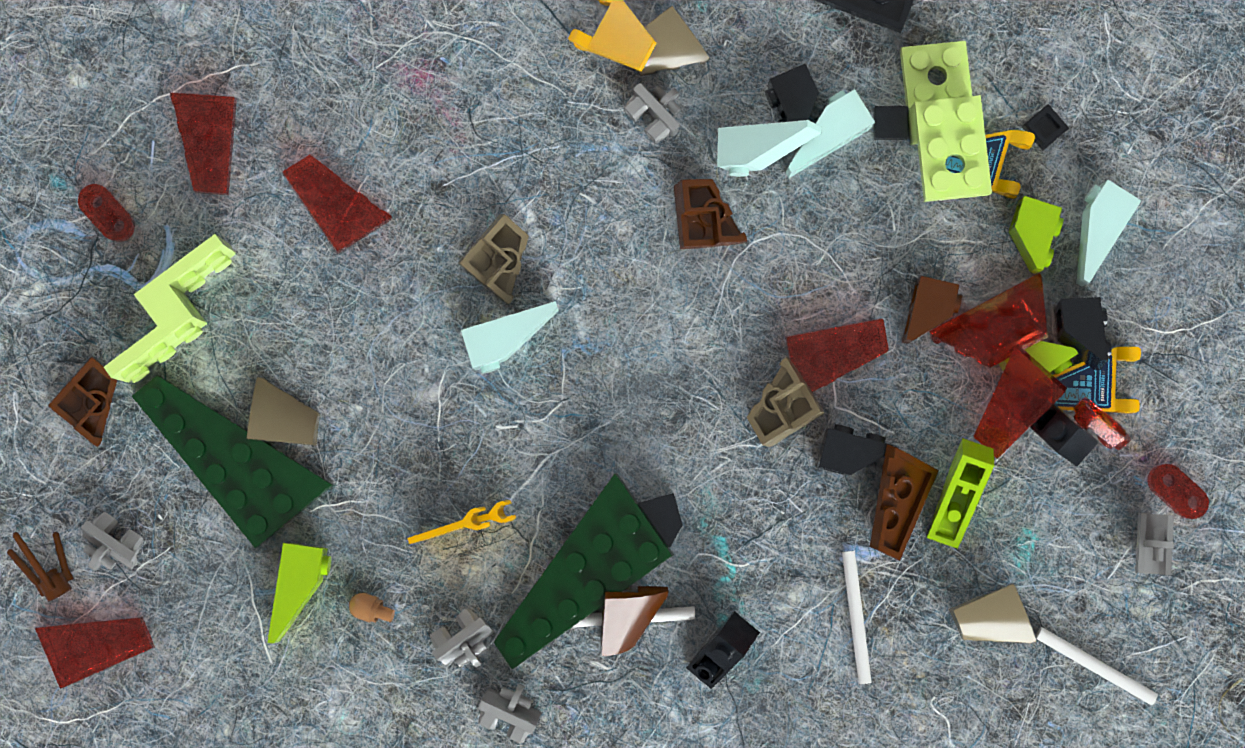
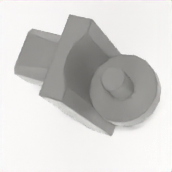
[624,83,681,144]
[81,512,144,571]
[1135,513,1174,575]
[430,608,494,668]
[478,683,542,743]

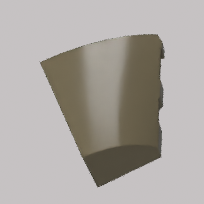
[635,6,710,76]
[458,214,529,305]
[747,357,825,447]
[247,377,320,446]
[949,583,1036,644]

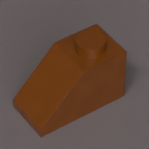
[902,276,962,344]

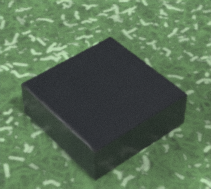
[1022,104,1069,151]
[874,106,908,140]

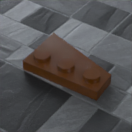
[869,444,939,561]

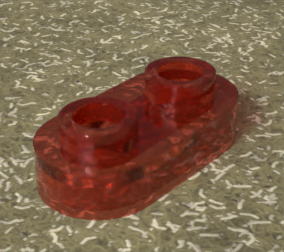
[78,184,135,242]
[1073,397,1131,450]
[1148,464,1209,519]

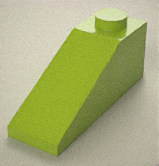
[927,438,995,549]
[267,543,331,644]

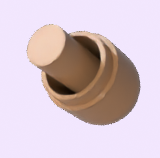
[349,593,395,623]

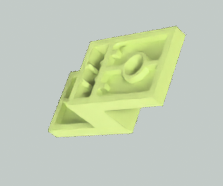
[900,41,992,202]
[104,234,236,383]

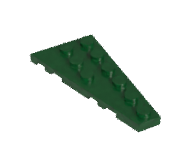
[132,375,334,548]
[494,473,674,669]

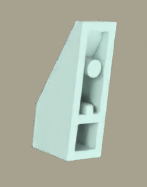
[786,89,875,178]
[717,120,822,177]
[1076,180,1141,287]
[461,301,559,374]

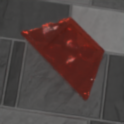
[929,273,1048,368]

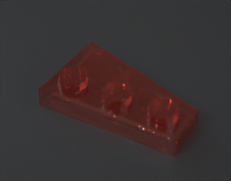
[169,92,237,195]
[282,154,392,254]
[785,318,889,392]
[973,344,1067,459]
[35,617,155,689]

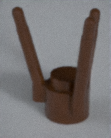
[7,532,74,602]

